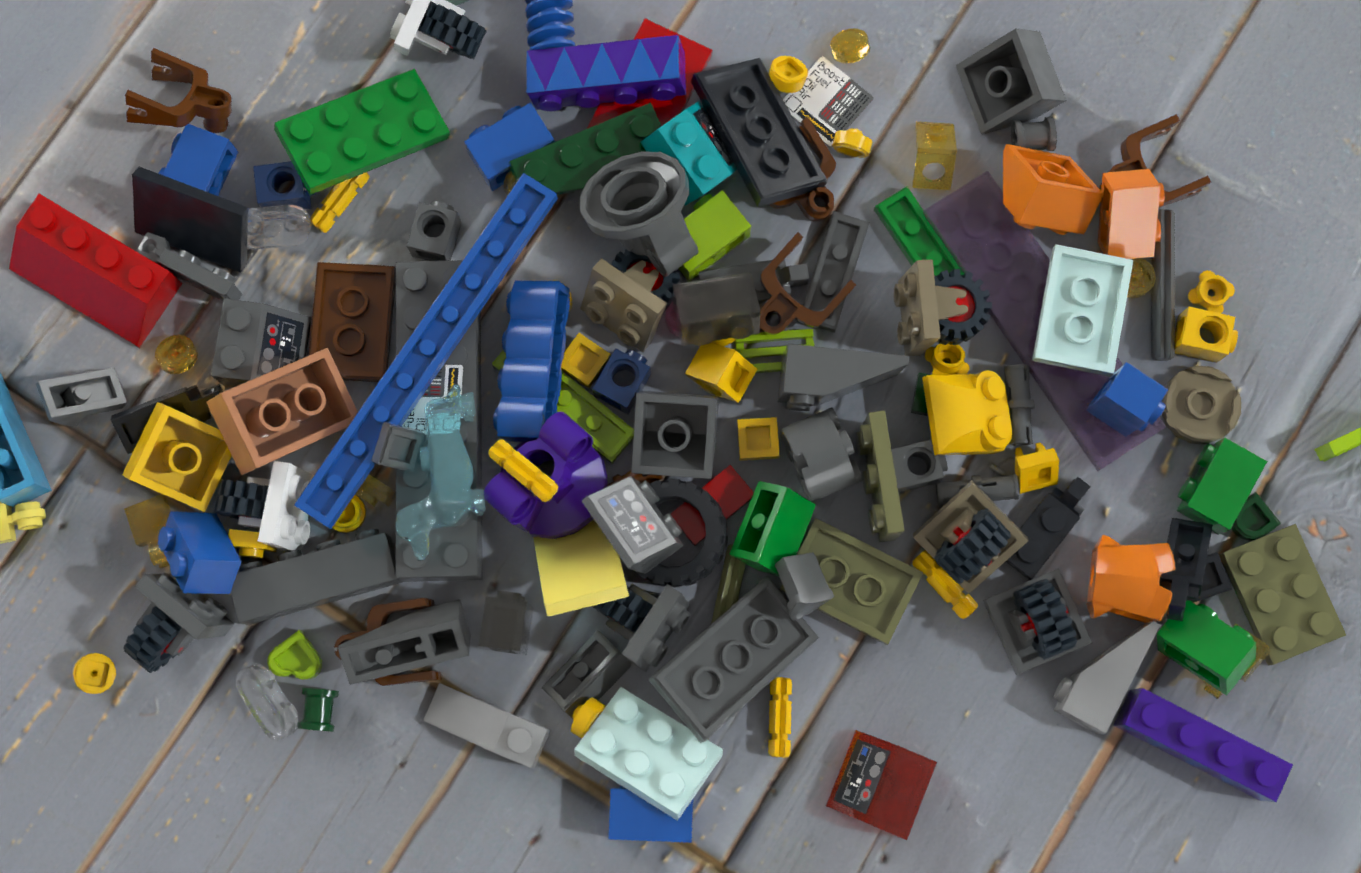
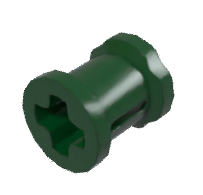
[297,688,339,732]

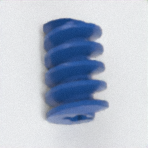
[525,0,576,50]

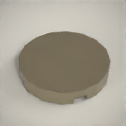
[1161,365,1241,444]

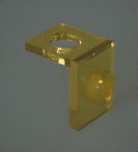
[912,121,957,190]

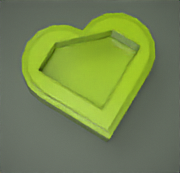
[267,630,322,680]

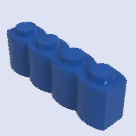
[493,280,570,442]

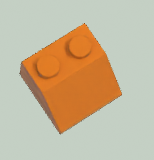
[1003,144,1104,235]

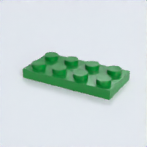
[274,68,450,195]

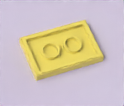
[533,519,629,616]

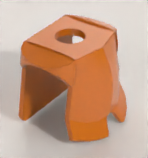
[1086,535,1175,623]

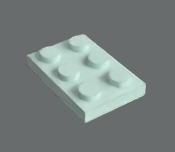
[1032,244,1133,377]
[574,687,723,821]

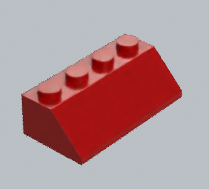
[9,194,183,348]

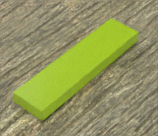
[492,351,634,464]

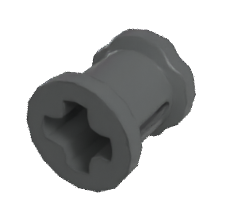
[1011,116,1057,151]

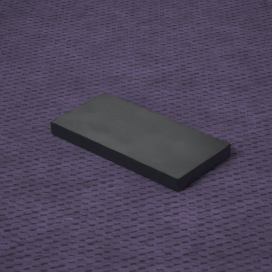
[691,58,828,207]

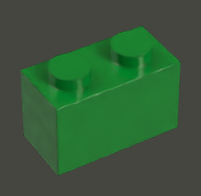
[1177,437,1268,535]
[729,481,816,577]
[1156,601,1256,696]

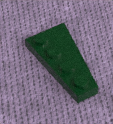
[508,102,661,195]

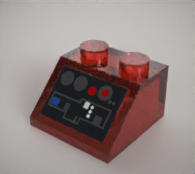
[826,730,937,840]

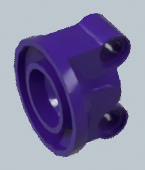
[482,411,608,539]

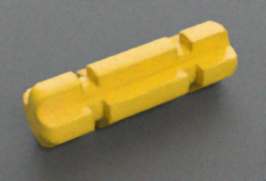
[309,172,369,233]
[488,439,559,502]
[912,550,978,619]
[768,677,792,758]

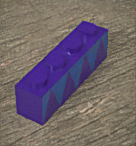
[527,35,686,112]
[1113,688,1293,802]

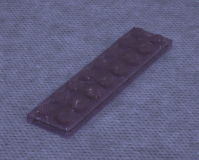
[923,171,1166,471]

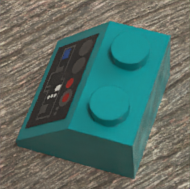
[641,101,737,206]

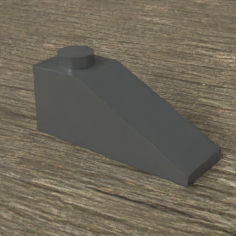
[338,599,471,685]

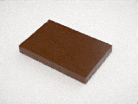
[309,262,396,382]

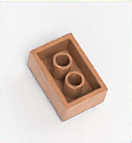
[206,348,358,475]

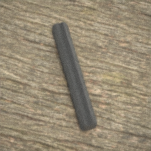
[1151,209,1175,361]

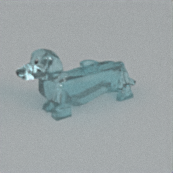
[395,384,486,561]

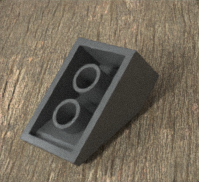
[777,344,909,411]

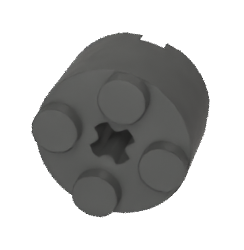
[780,407,863,501]

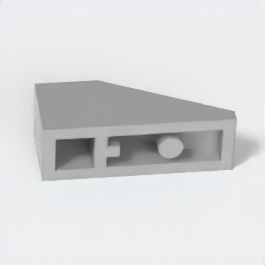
[1053,621,1160,734]
[423,683,551,768]

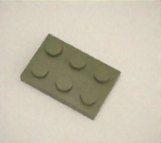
[856,410,905,543]
[779,518,923,645]
[1219,524,1346,666]

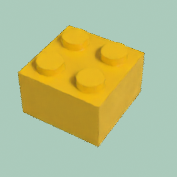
[122,402,232,512]

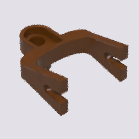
[125,48,232,133]
[1099,114,1211,208]
[769,117,836,222]
[757,232,857,335]
[334,598,442,686]

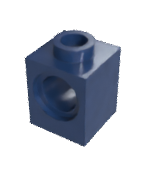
[253,161,316,215]
[592,348,651,415]

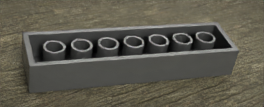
[396,260,483,582]

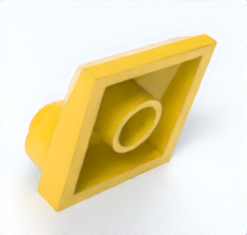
[922,370,1012,455]

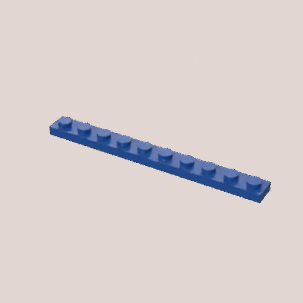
[294,173,558,529]

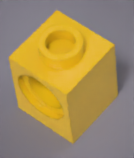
[1175,307,1238,363]
[685,340,758,403]

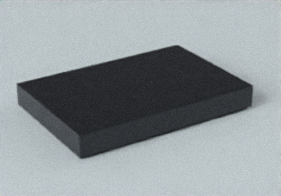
[132,167,248,273]

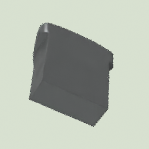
[775,552,834,621]

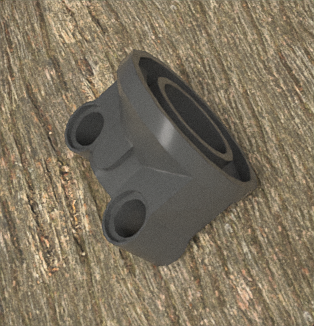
[580,152,699,277]

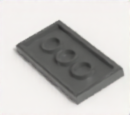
[648,576,819,743]

